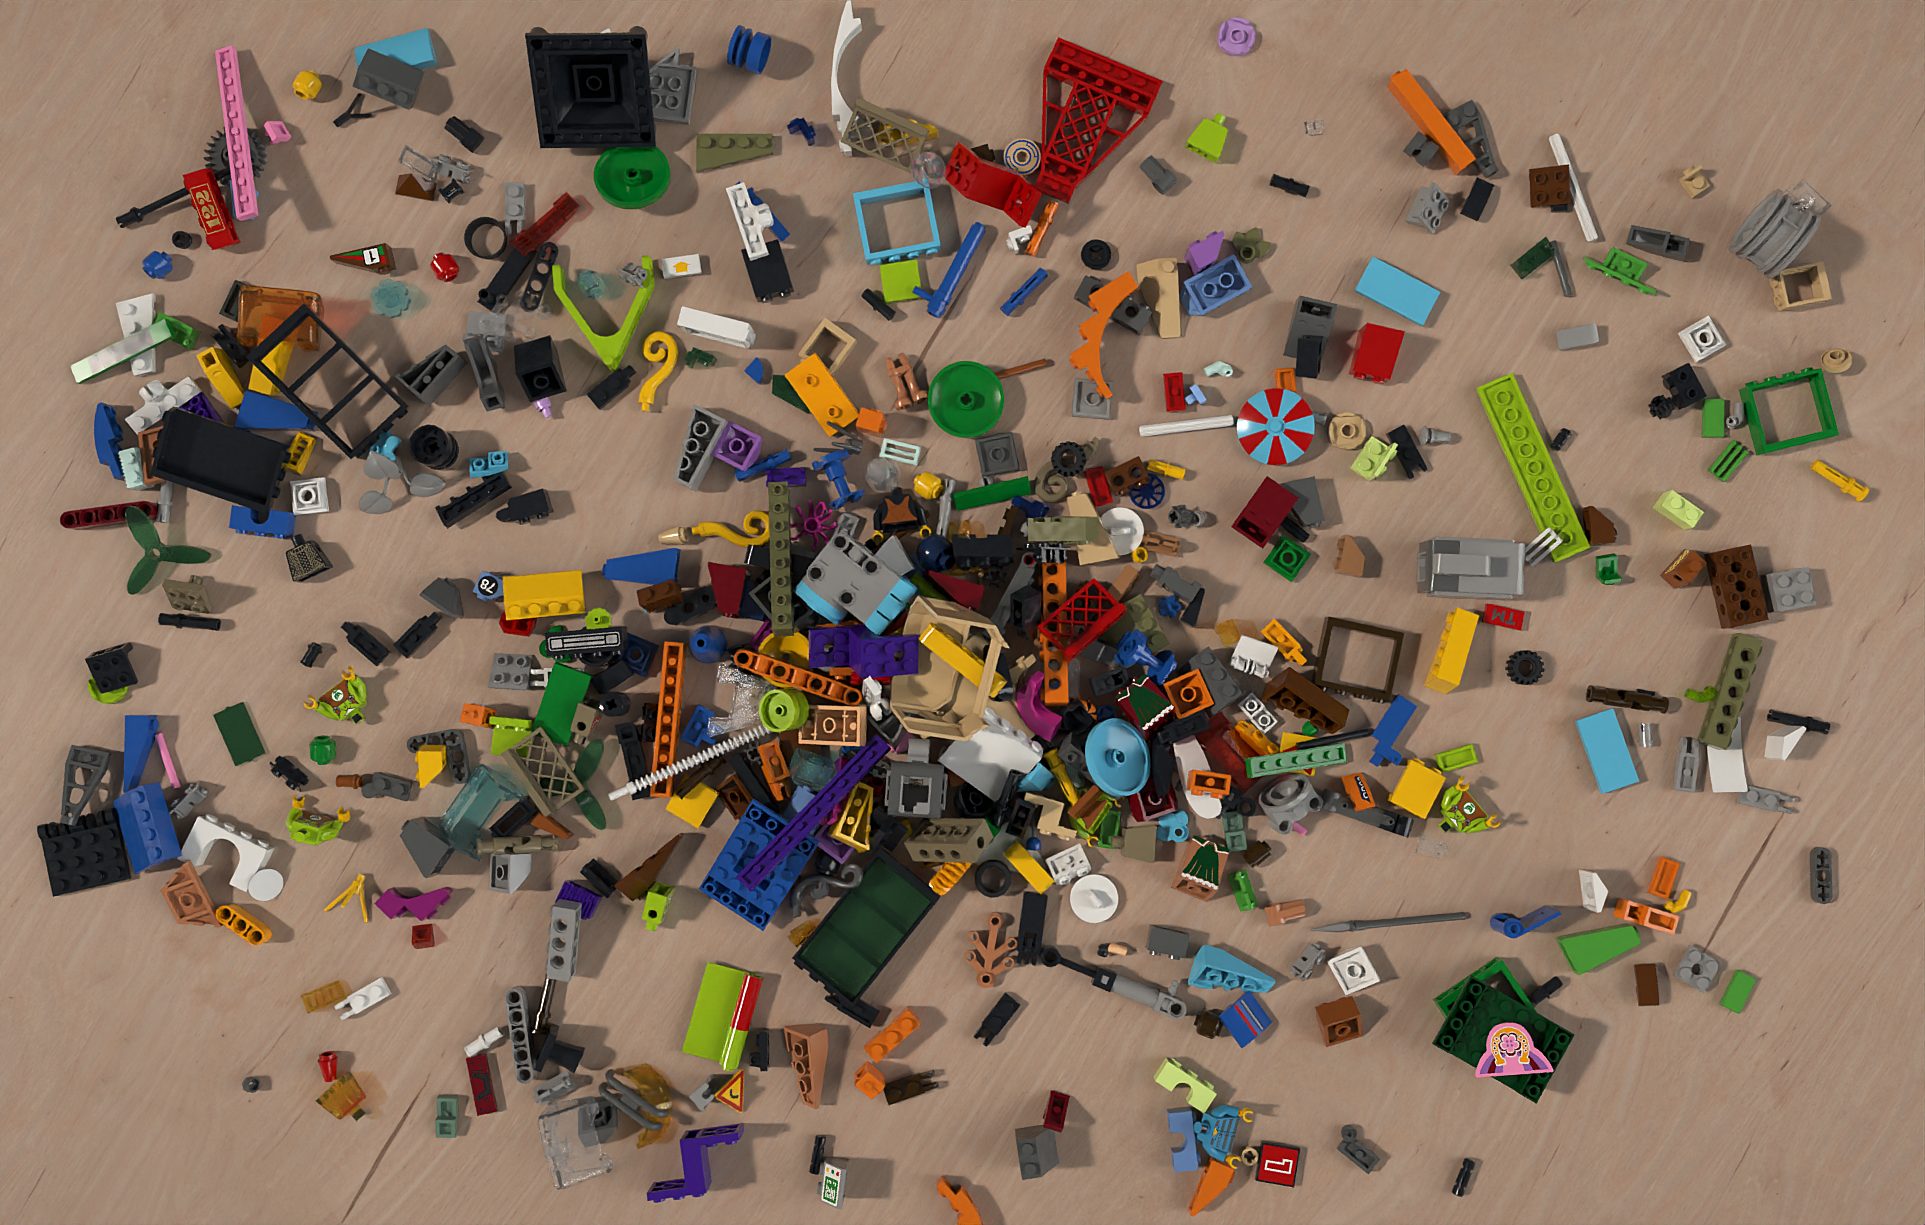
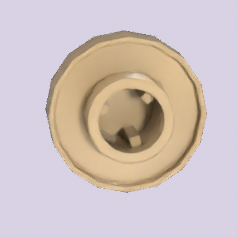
[1821,348,1852,373]

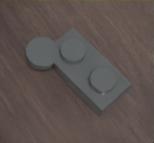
[361,772,413,801]
[1336,1125,1380,1174]

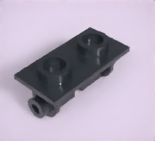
[639,703,659,742]
[269,756,309,792]
[580,858,618,899]

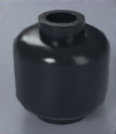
[814,849,841,877]

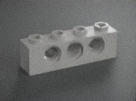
[545,899,582,982]

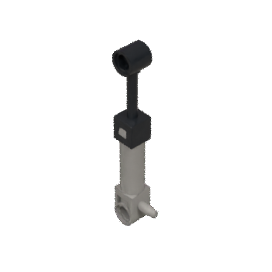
[1040,945,1187,1019]

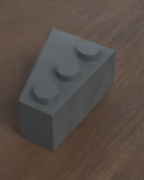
[395,345,468,406]

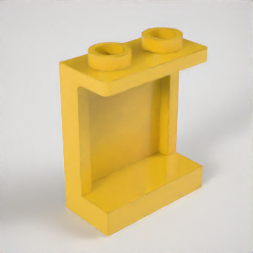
[1386,758,1446,819]

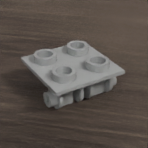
[462,311,507,352]
[488,653,533,691]

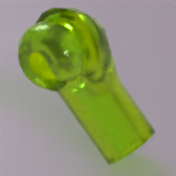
[1684,686,1716,703]

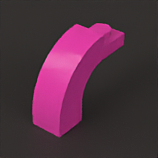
[1017,670,1062,741]

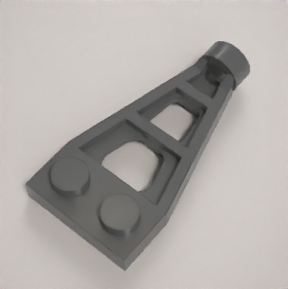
[1443,100,1499,178]
[59,745,112,826]

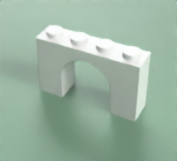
[177,814,275,892]

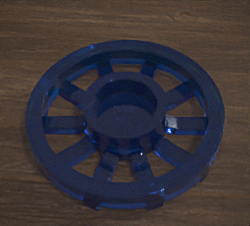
[1129,473,1165,509]

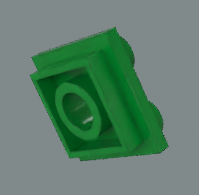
[1263,535,1311,582]

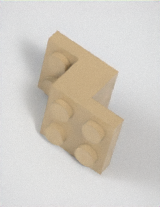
[1023,792,1077,841]

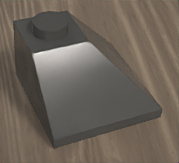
[419,577,464,619]
[578,1093,617,1147]

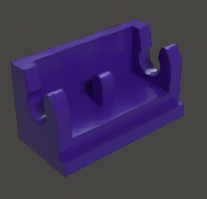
[766,467,807,487]

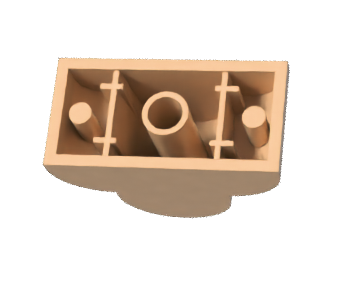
[799,705,867,746]

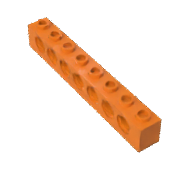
[1038,562,1069,706]
[650,641,687,798]

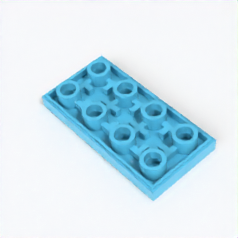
[1354,257,1440,327]
[1575,708,1639,794]

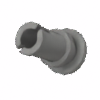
[1419,426,1451,445]

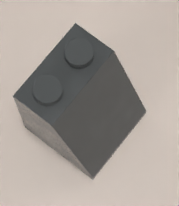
[400,817,460,879]
[1015,1125,1059,1180]

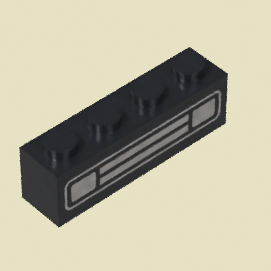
[545,626,629,660]

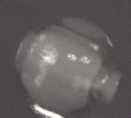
[865,457,900,492]

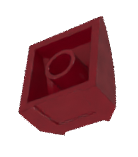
[1127,777,1178,822]

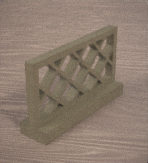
[841,98,930,174]
[501,727,586,817]

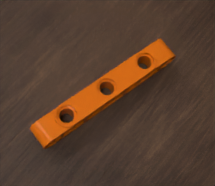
[734,648,862,706]

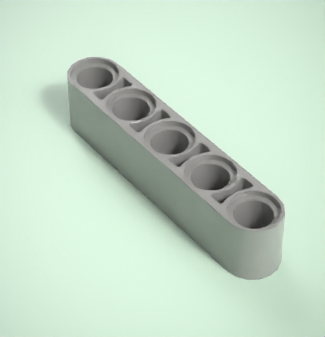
[505,986,538,1084]

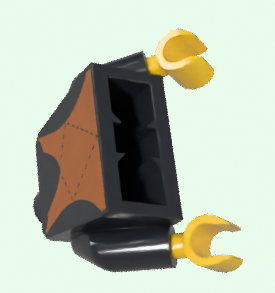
[872,487,931,543]

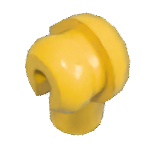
[1664,890,1692,914]

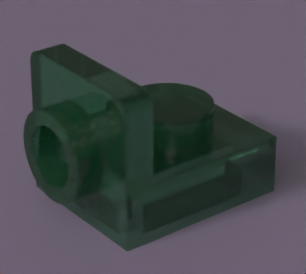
[685,347,717,369]

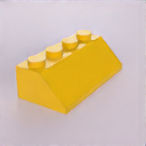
[503,569,585,620]

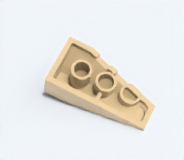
[1136,257,1180,339]

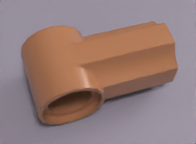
[1264,899,1306,926]

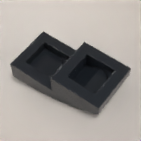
[1460,177,1494,221]
[590,659,634,695]

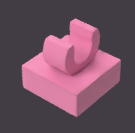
[263,121,291,144]

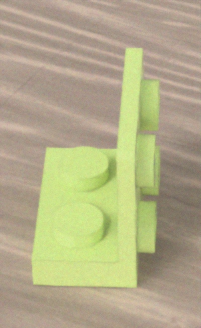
[1350,436,1398,481]

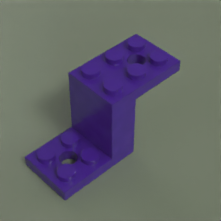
[809,624,919,679]
[647,1123,744,1203]

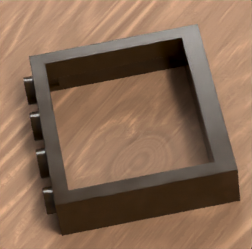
[1311,617,1404,704]

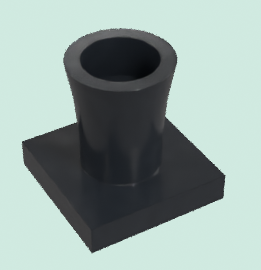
[534,1023,585,1073]

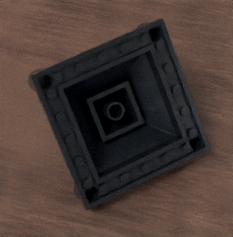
[525,26,656,148]

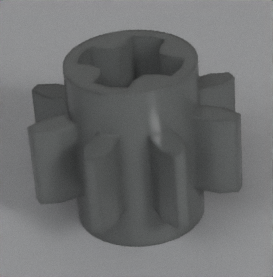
[1168,505,1192,528]
[743,742,762,765]

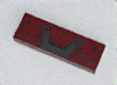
[466,1053,498,1116]

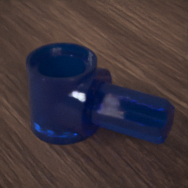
[1011,495,1050,518]

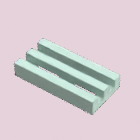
[879,438,921,466]

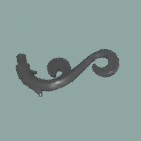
[789,864,863,917]

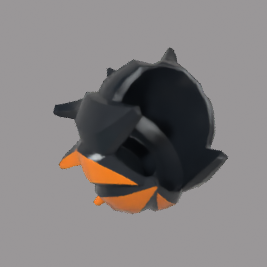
[1060,693,1097,733]

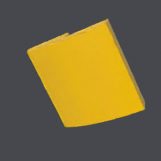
[666,774,719,829]

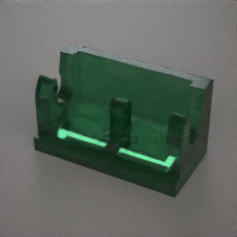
[1510,237,1555,280]

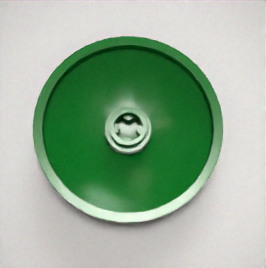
[594,147,671,209]
[928,361,1004,438]

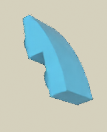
[469,451,509,478]

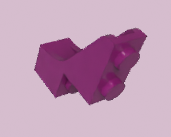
[374,887,453,921]

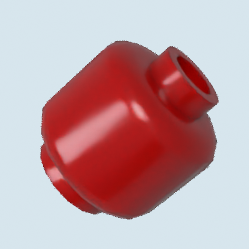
[430,252,459,282]

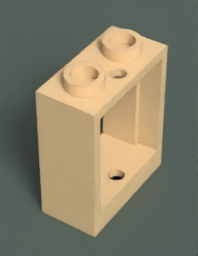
[1770,261,1832,312]
[798,318,857,376]

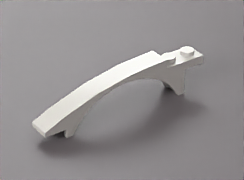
[831,0,873,157]

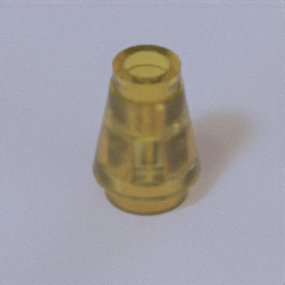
[787,920,816,948]

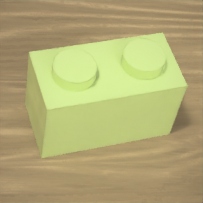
[1653,490,1704,530]

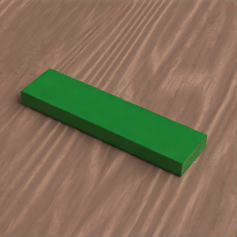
[953,476,1031,511]

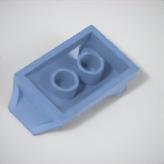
[1179,254,1252,316]

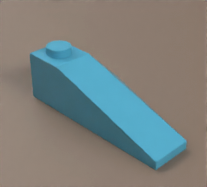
[1015,762,1055,792]
[1188,944,1275,993]

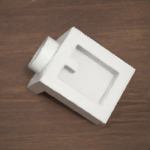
[1006,225,1033,255]

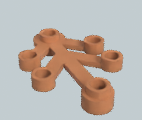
[964,912,1017,988]

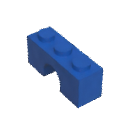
[229,505,296,539]

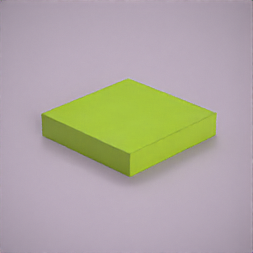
[879,259,921,304]

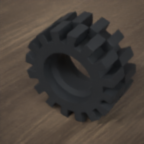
[1051,441,1086,477]
[1505,650,1545,685]

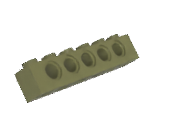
[1698,633,1762,750]

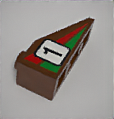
[330,243,396,275]

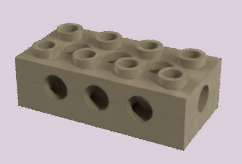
[904,818,994,863]

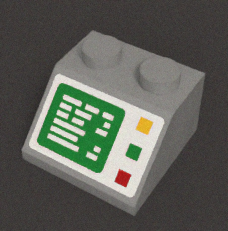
[817,1157,849,1209]

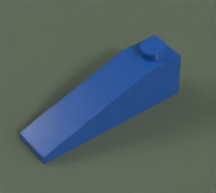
[123,715,159,793]

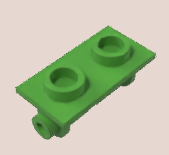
[1227,869,1258,912]

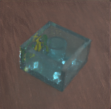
[788,747,838,792]

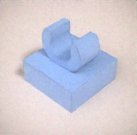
[1185,384,1207,405]

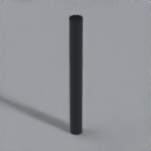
[1296,728,1370,750]

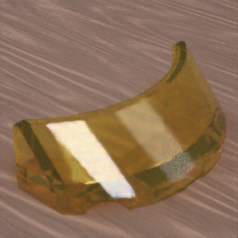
[623,1063,673,1149]

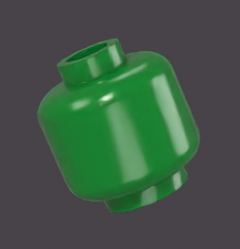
[309,735,336,765]

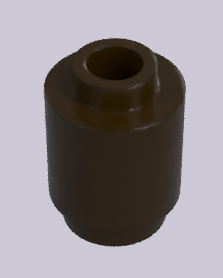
[1243,840,1271,868]

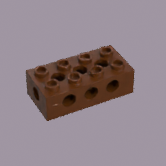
[1704,544,1769,629]

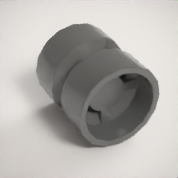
[1403,131,1439,167]

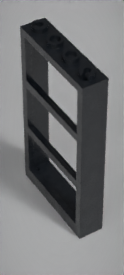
[246,303,409,459]

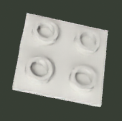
[1228,635,1278,678]

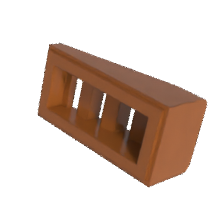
[531,812,573,839]

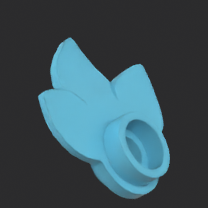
[367,430,402,461]
[1156,808,1189,843]

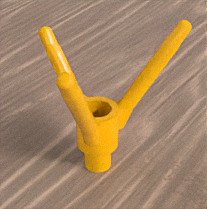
[324,874,368,923]

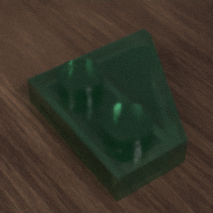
[772,375,810,414]

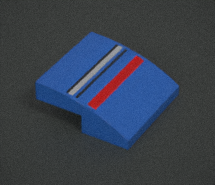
[1218,990,1272,1048]

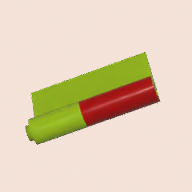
[682,962,764,1071]

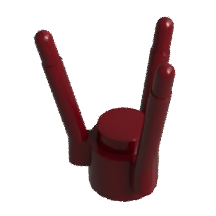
[867,777,888,812]

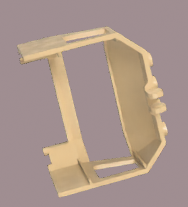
[890,596,1010,742]

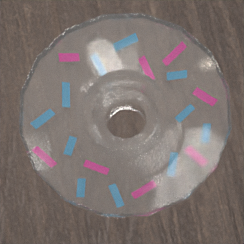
[911,151,947,189]

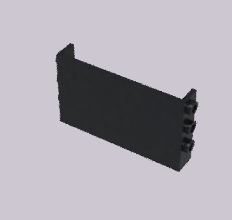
[150,406,291,514]

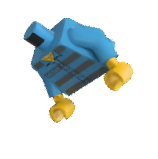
[1194,1104,1253,1169]

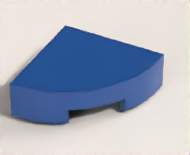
[744,357,763,384]

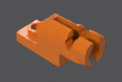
[757,740,792,803]

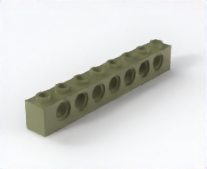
[768,481,794,637]

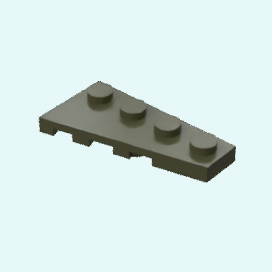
[696,134,773,173]

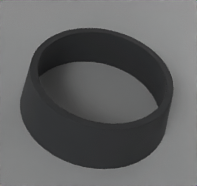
[464,217,507,259]

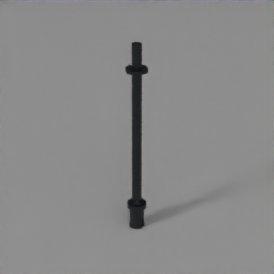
[116,157,255,228]

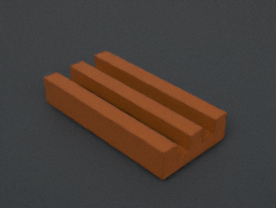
[1067,785,1104,820]

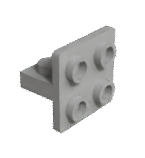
[1406,182,1449,234]

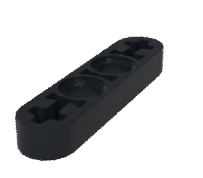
[520,242,559,312]

